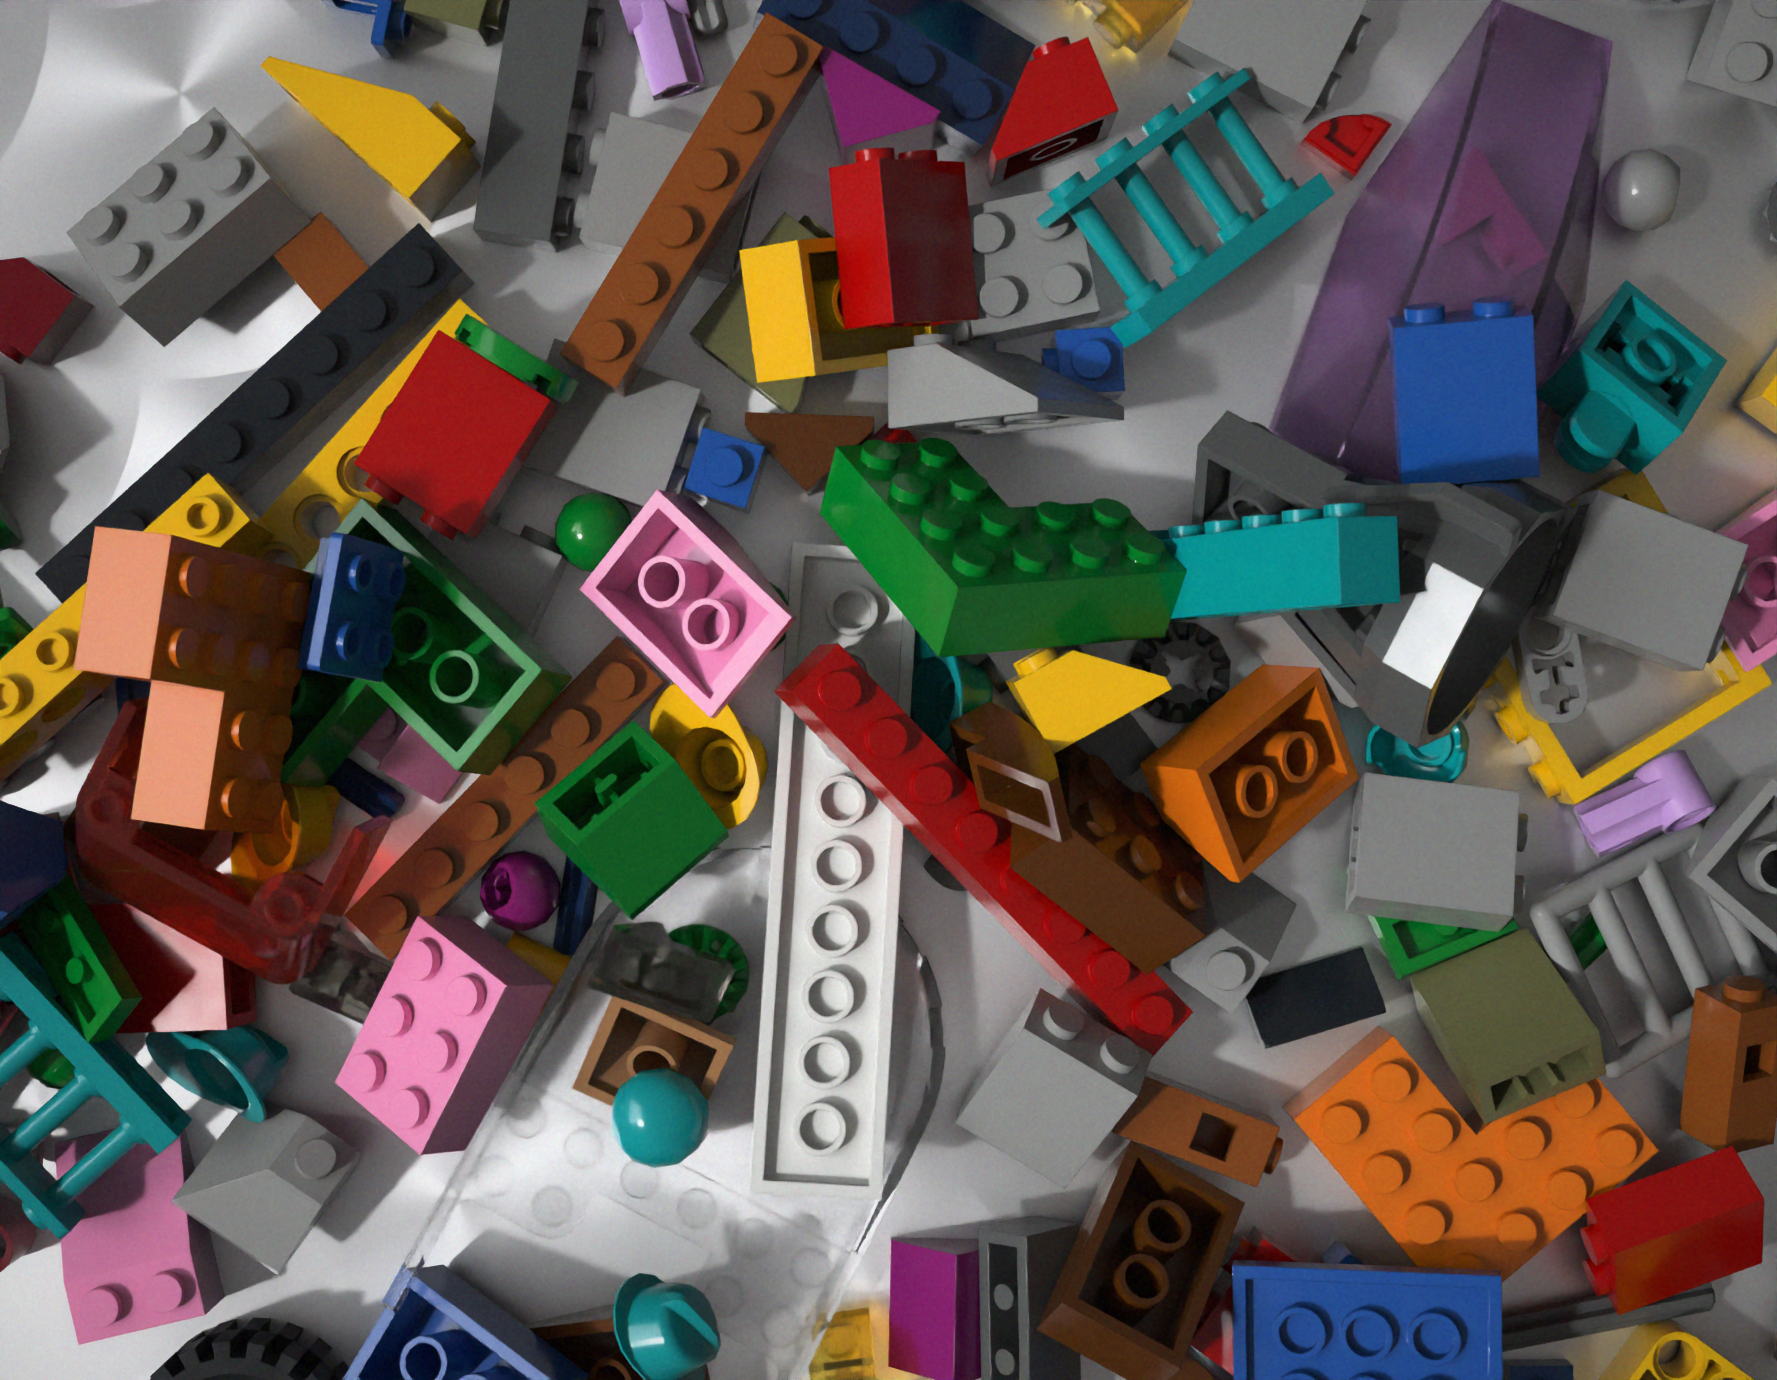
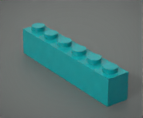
[1148,503,1400,621]

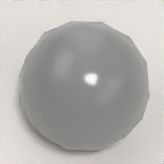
[1601,149,1680,231]

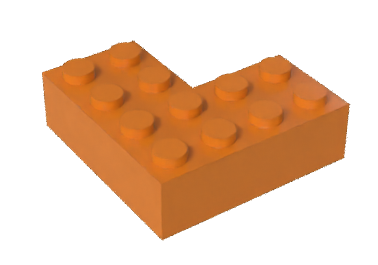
[74,526,311,834]
[1282,1026,1659,1283]

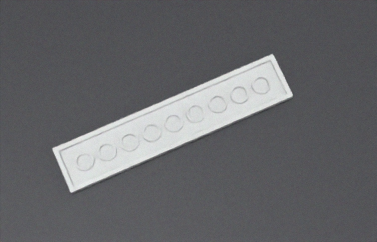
[748,542,915,1200]

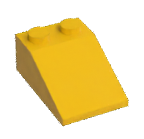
[260,56,482,223]
[739,237,939,383]

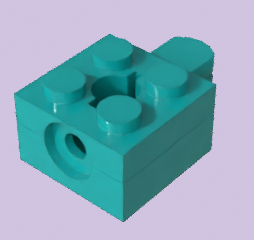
[1536,280,1727,475]

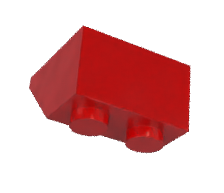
[986,37,1119,187]

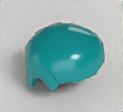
[1365,721,1469,783]
[611,1068,709,1168]

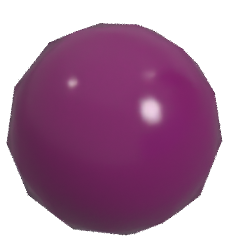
[480,850,561,932]

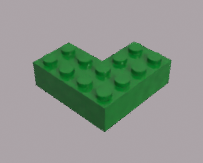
[820,437,1187,657]
[280,498,573,787]

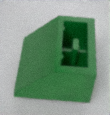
[534,720,729,920]

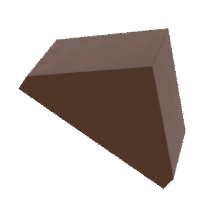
[745,412,874,496]

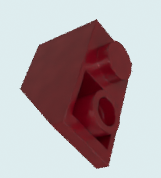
[0,257,94,366]

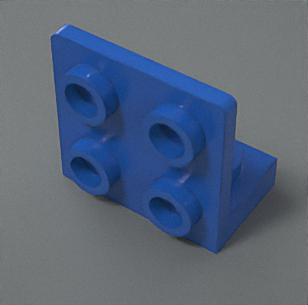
[297,532,406,683]

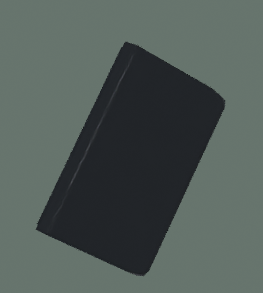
[1245,946,1386,1049]

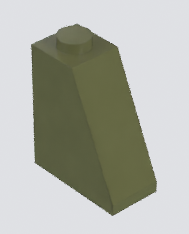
[689,212,832,414]

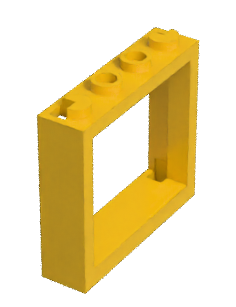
[1481,468,1773,805]

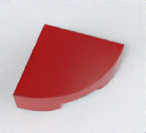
[1300,114,1392,180]

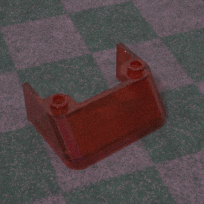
[76,697,393,985]

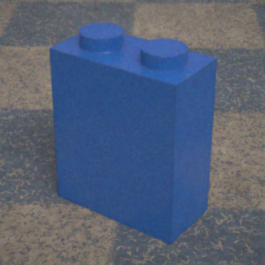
[1388,296,1540,484]

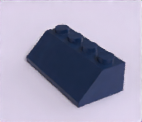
[753,0,1036,157]

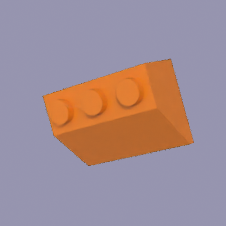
[1140,664,1359,883]

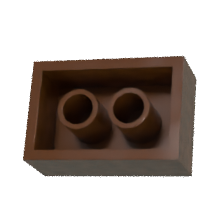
[1010,743,1206,974]
[1036,1140,1245,1380]

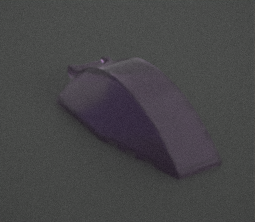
[1267,0,1613,482]

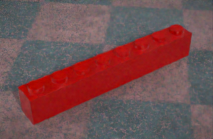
[774,643,1193,1059]

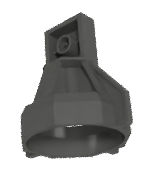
[1192,410,1576,748]

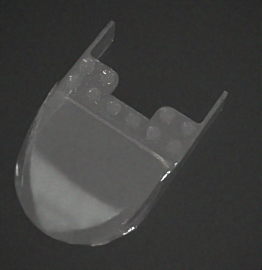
[381,846,945,1380]

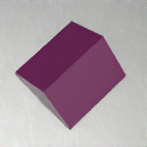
[819,46,940,165]
[888,1237,981,1380]

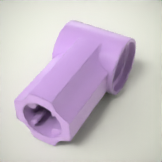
[619,0,706,101]
[1574,750,1717,858]

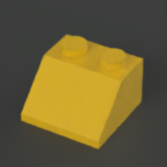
[1006,647,1172,754]

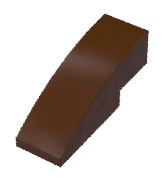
[948,702,1072,843]

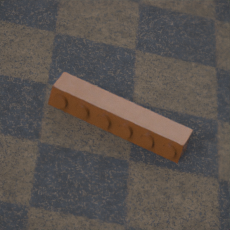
[559,12,824,397]
[344,636,669,960]

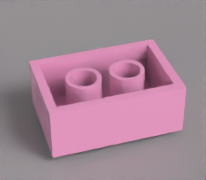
[335,915,555,1155]

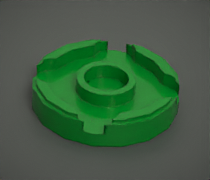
[454,314,580,403]

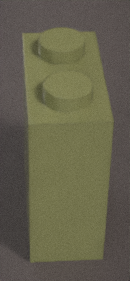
[1410,927,1606,1124]

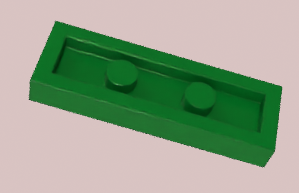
[16,871,143,1043]

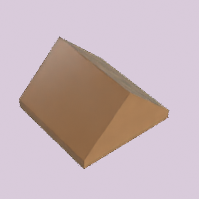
[572,985,737,1106]

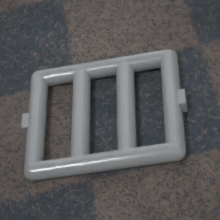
[1529,822,1771,1079]

